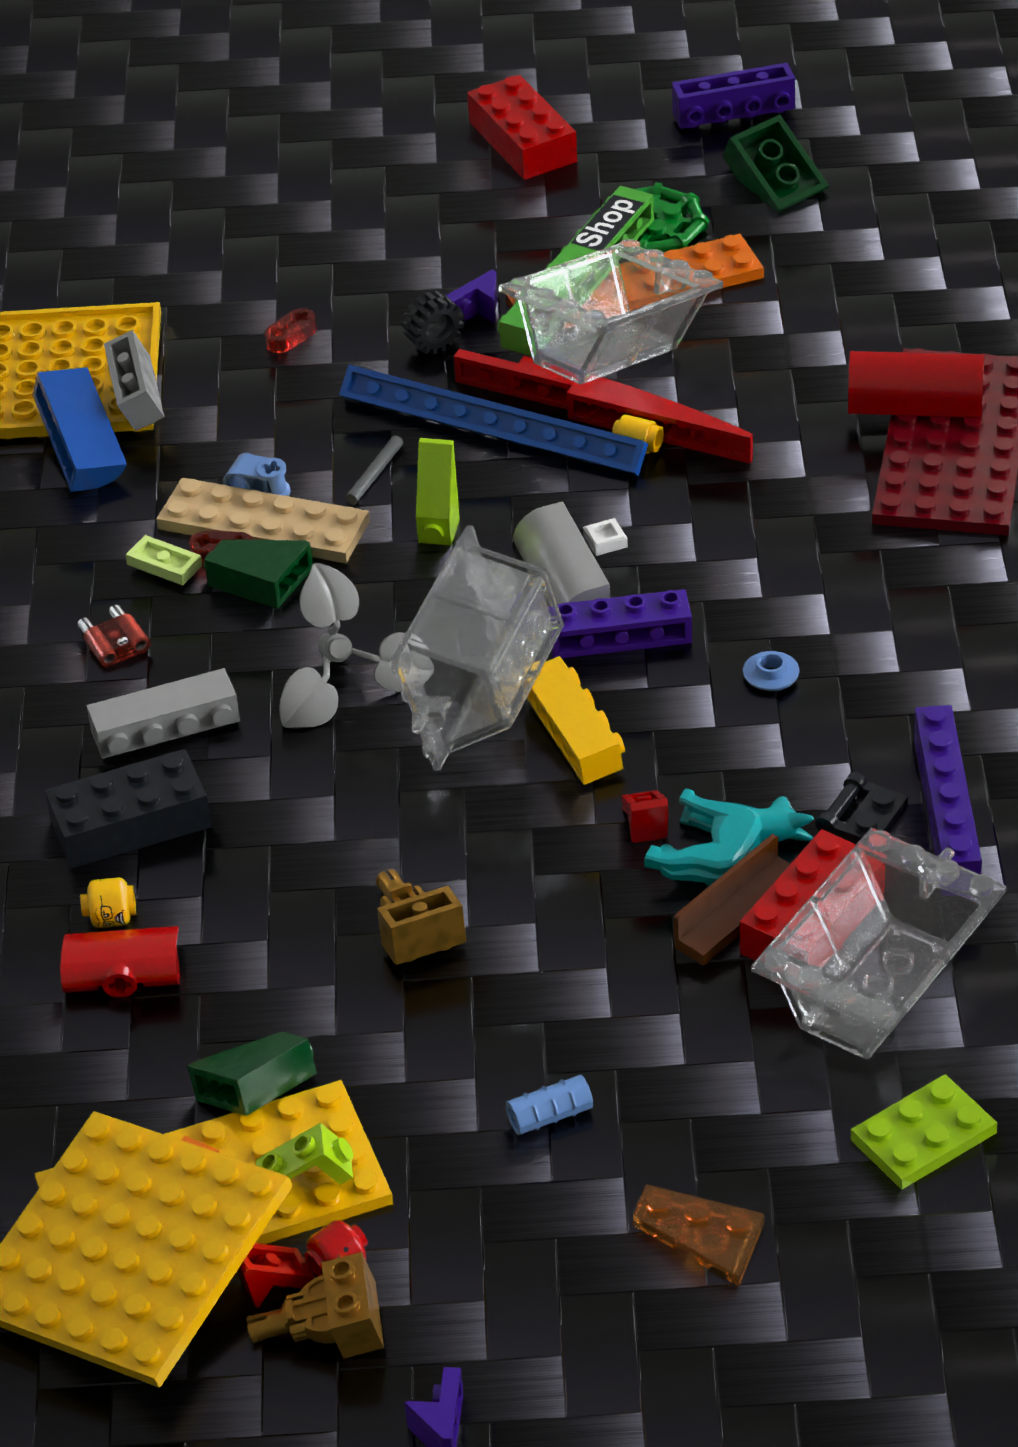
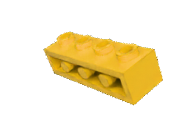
[521,656,625,785]

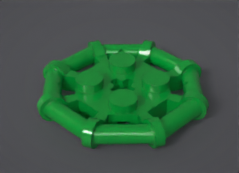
[594,182,709,258]

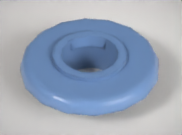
[743,651,800,691]

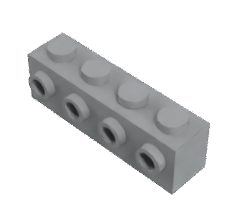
[86,668,240,759]

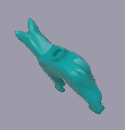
[644,788,814,886]

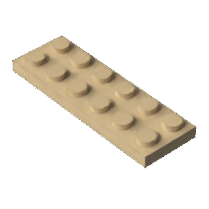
[156,478,370,563]

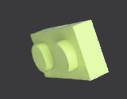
[125,535,202,585]

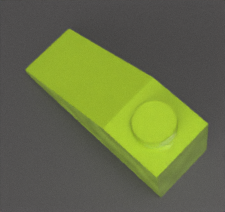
[416,438,460,546]

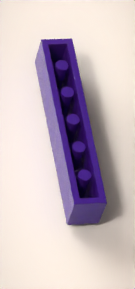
[914,705,982,895]

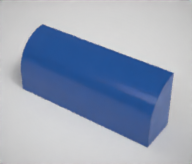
[32,367,127,492]

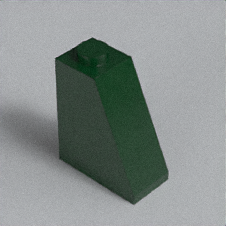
[204,540,313,609]
[187,1031,317,1116]

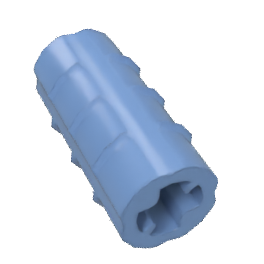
[506,1075,593,1135]

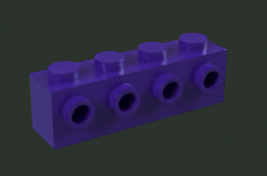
[672,63,795,129]
[546,589,693,658]

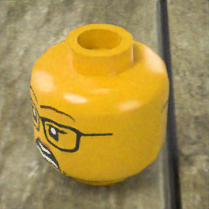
[80,877,136,928]

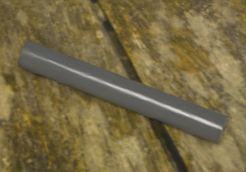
[345,435,403,505]

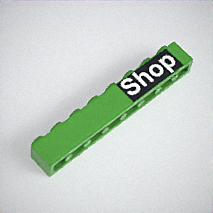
[498,185,654,357]

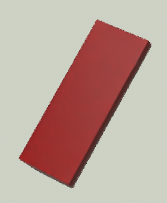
[848,351,984,417]

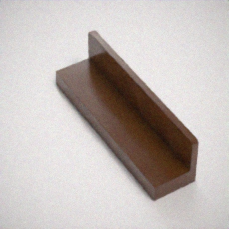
[674,834,790,966]

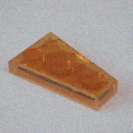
[633,1184,764,1286]

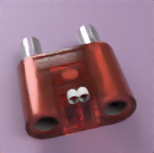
[78,605,151,667]

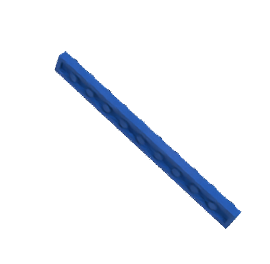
[339,364,648,476]

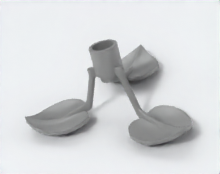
[279,563,435,728]

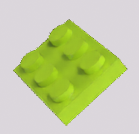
[851,1074,997,1190]

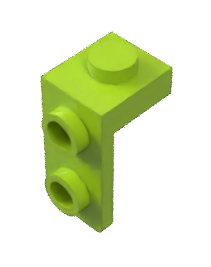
[256,1123,353,1185]

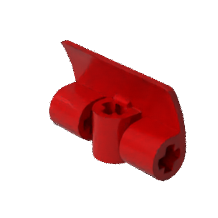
[60,926,180,998]

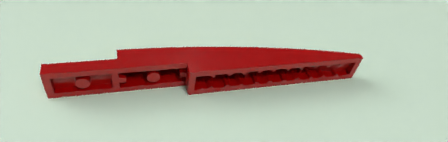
[454,349,753,464]

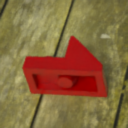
[621,790,668,843]
[237,1243,314,1308]

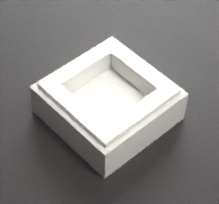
[583,518,628,556]

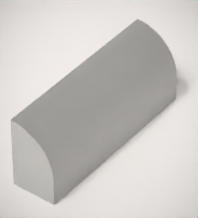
[513,501,610,605]

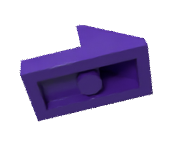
[446,269,498,323]
[405,1367,463,1447]

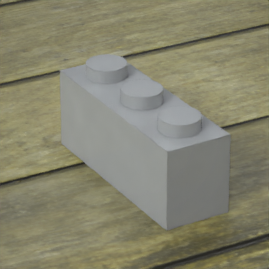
[104,330,164,431]

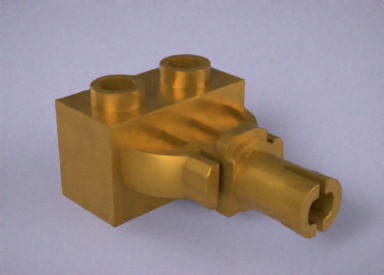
[376,869,467,965]
[247,1252,384,1359]

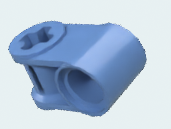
[223,453,291,496]

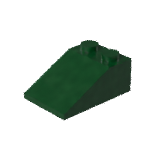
[722,115,829,212]

